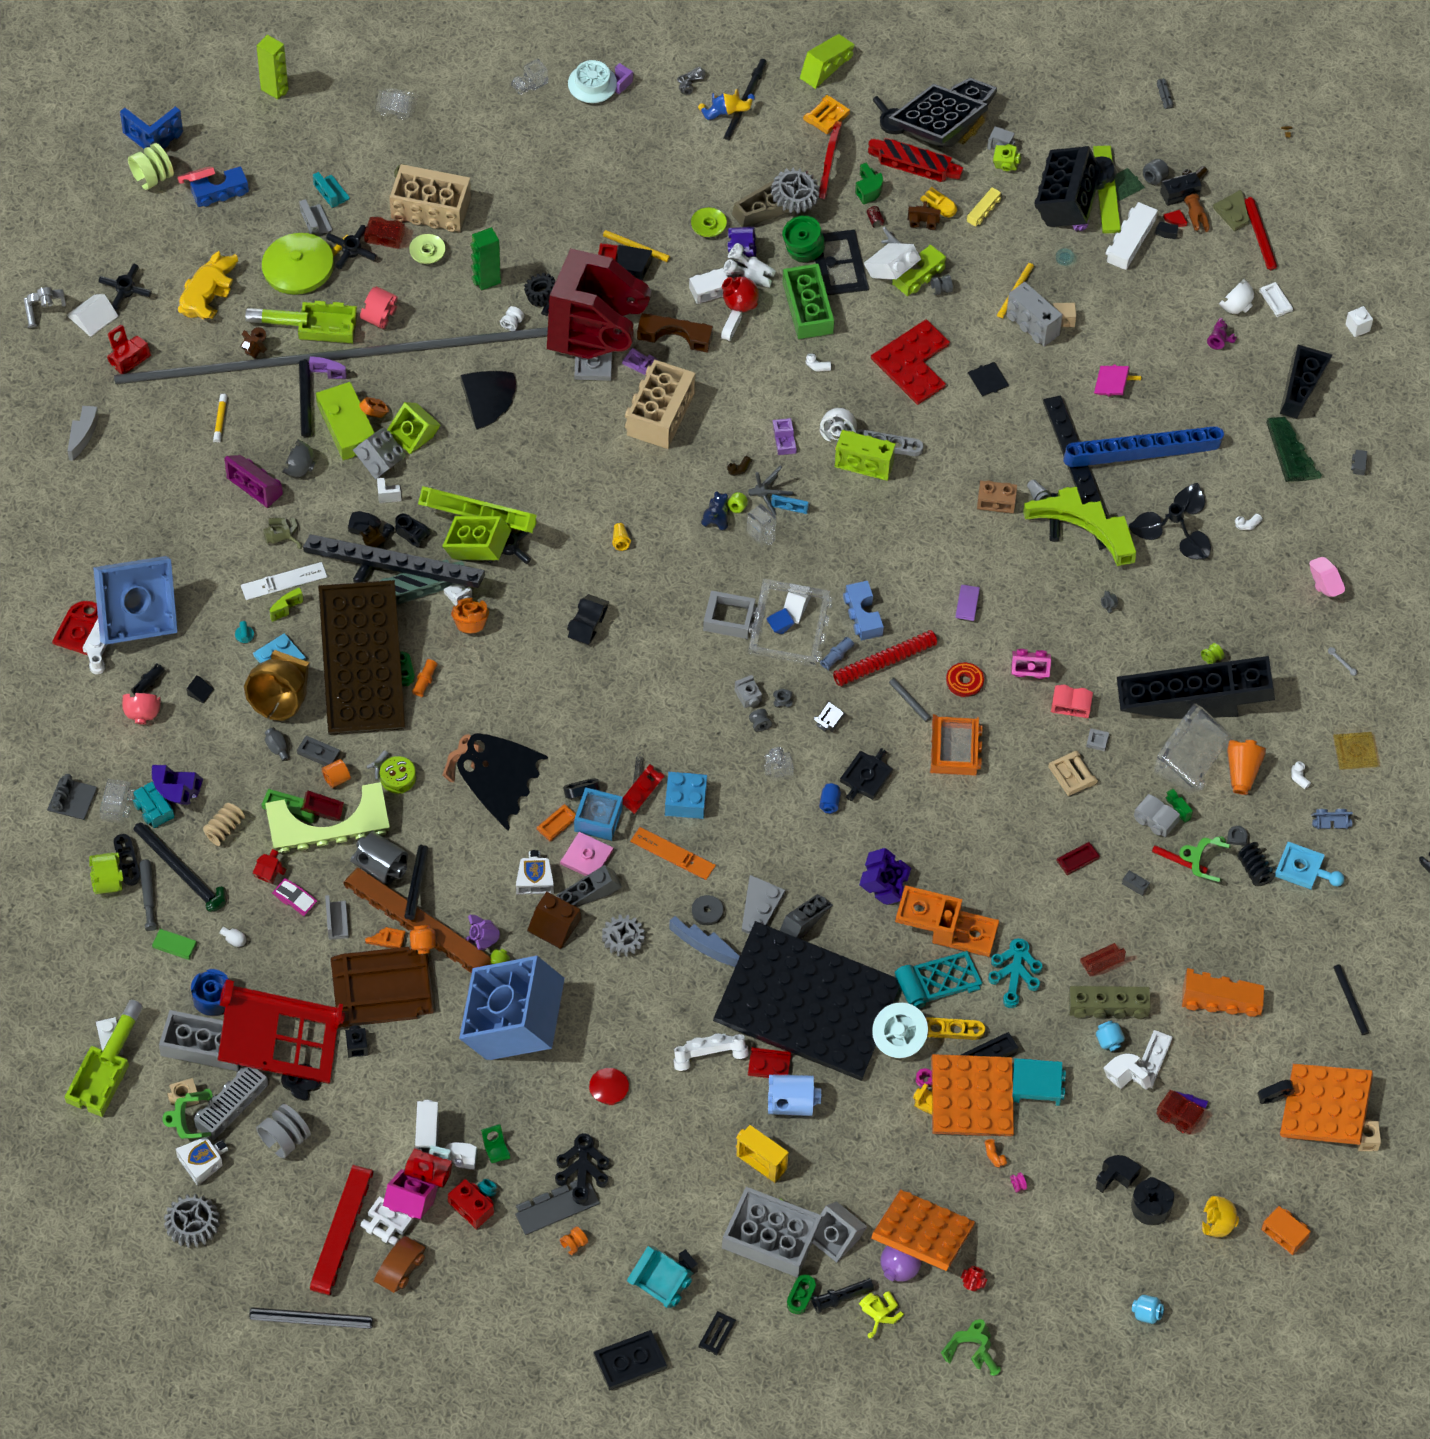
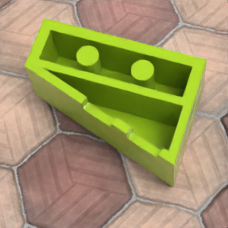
[800,34,855,89]

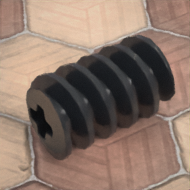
[1238,842,1276,886]

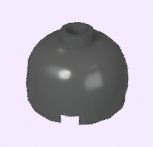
[282,439,316,477]

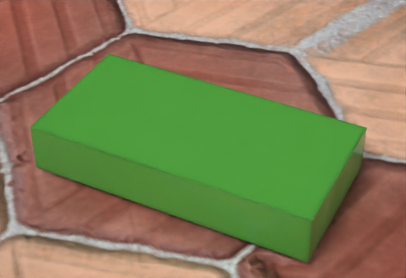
[152,929,197,960]

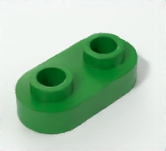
[400,651,415,686]
[787,1275,816,1314]

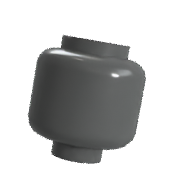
[1143,159,1169,185]

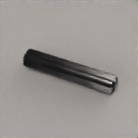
[1049,493,1060,542]

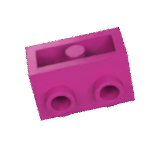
[1011,649,1051,679]

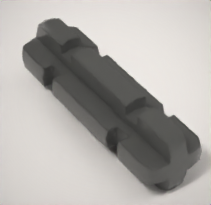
[1157,78,1173,109]

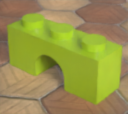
[892,244,946,296]

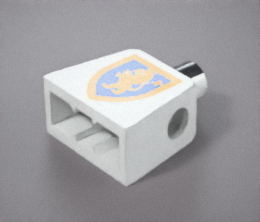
[516,850,554,894]
[176,1137,228,1186]

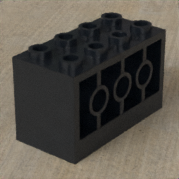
[1035,146,1102,227]

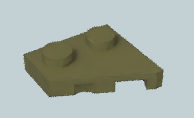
[1213,190,1249,231]

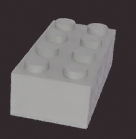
[159,1010,240,1071]

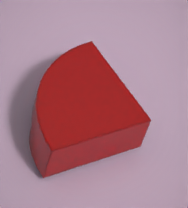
[1163,210,1187,227]

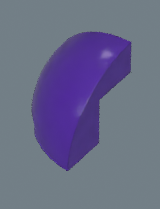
[152,765,203,805]

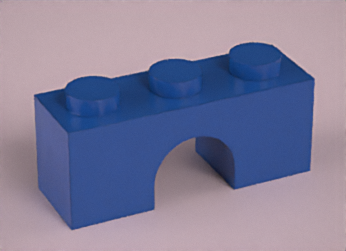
[190,166,249,207]

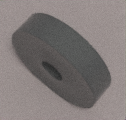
[692,895,723,925]

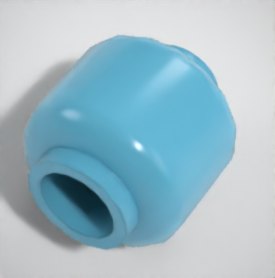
[1096,1021,1125,1052]
[1132,1295,1164,1324]

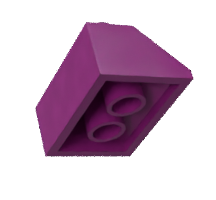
[224,455,283,508]

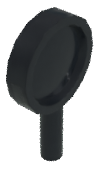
[873,96,905,135]

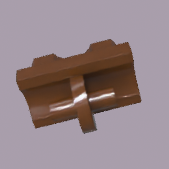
[907,201,941,230]
[240,327,267,359]

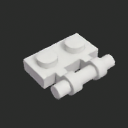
[360,1196,414,1246]

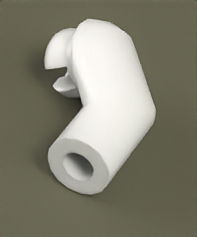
[805,354,831,372]
[1235,514,1262,530]
[1291,761,1311,790]

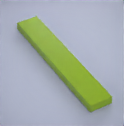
[1093,145,1121,233]

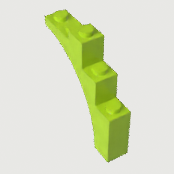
[418,486,537,533]
[1023,486,1136,566]

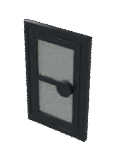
[815,229,869,296]

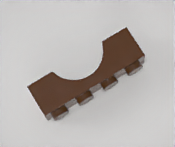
[637,313,713,353]

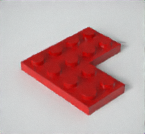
[871,319,950,405]

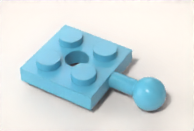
[1275,842,1344,889]

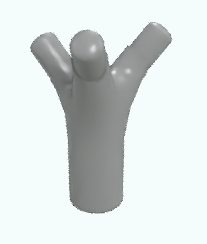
[881,227,902,244]
[367,751,389,780]

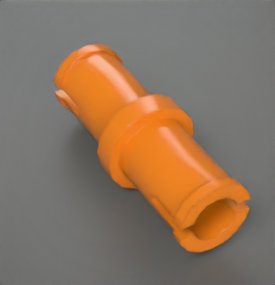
[412,659,438,697]

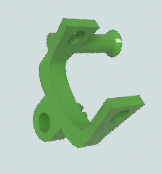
[1179,836,1231,882]
[162,1089,213,1139]
[941,1319,1001,1376]

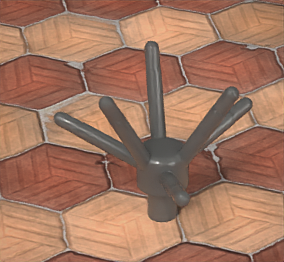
[748,465,793,516]

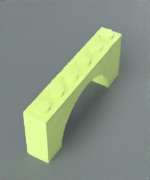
[265,782,390,854]

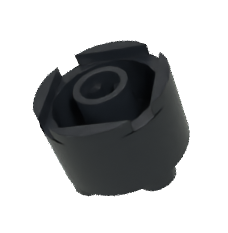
[1131,1177,1174,1225]

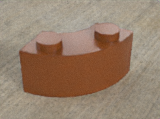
[374,1236,426,1293]

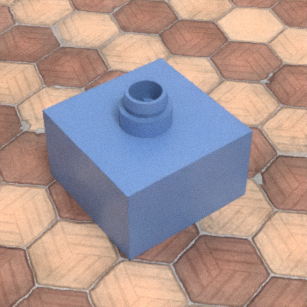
[459,956,565,1060]

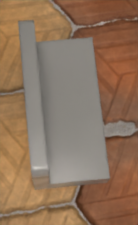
[299,199,332,236]
[325,895,348,940]

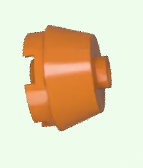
[451,598,489,633]

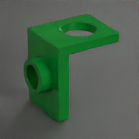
[481,1124,511,1163]

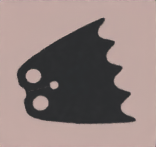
[457,733,548,831]

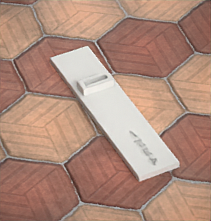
[241,562,327,600]

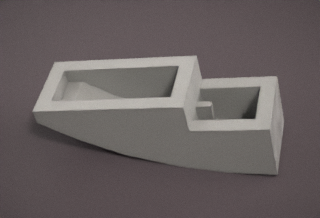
[68,406,99,461]

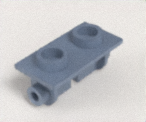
[1311,809,1353,829]

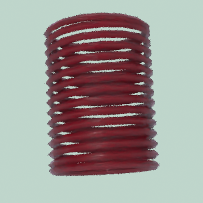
[867,206,884,227]

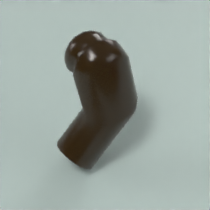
[1182,166,1208,180]
[727,456,752,476]

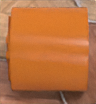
[322,759,351,788]

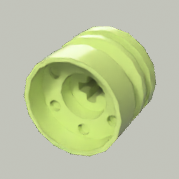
[128,143,174,190]

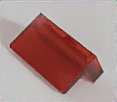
[1080,943,1126,977]

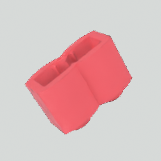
[1051,684,1093,718]

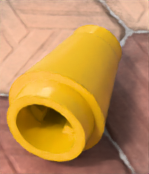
[612,523,631,551]

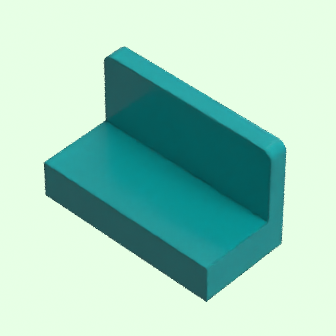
[313,172,350,208]

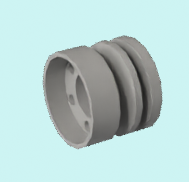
[256,1104,311,1159]

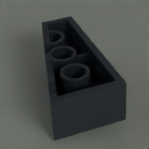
[1279,344,1333,419]

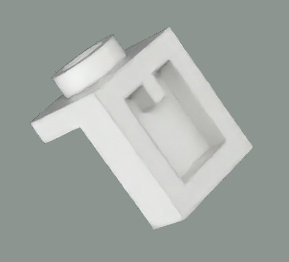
[444,583,472,606]

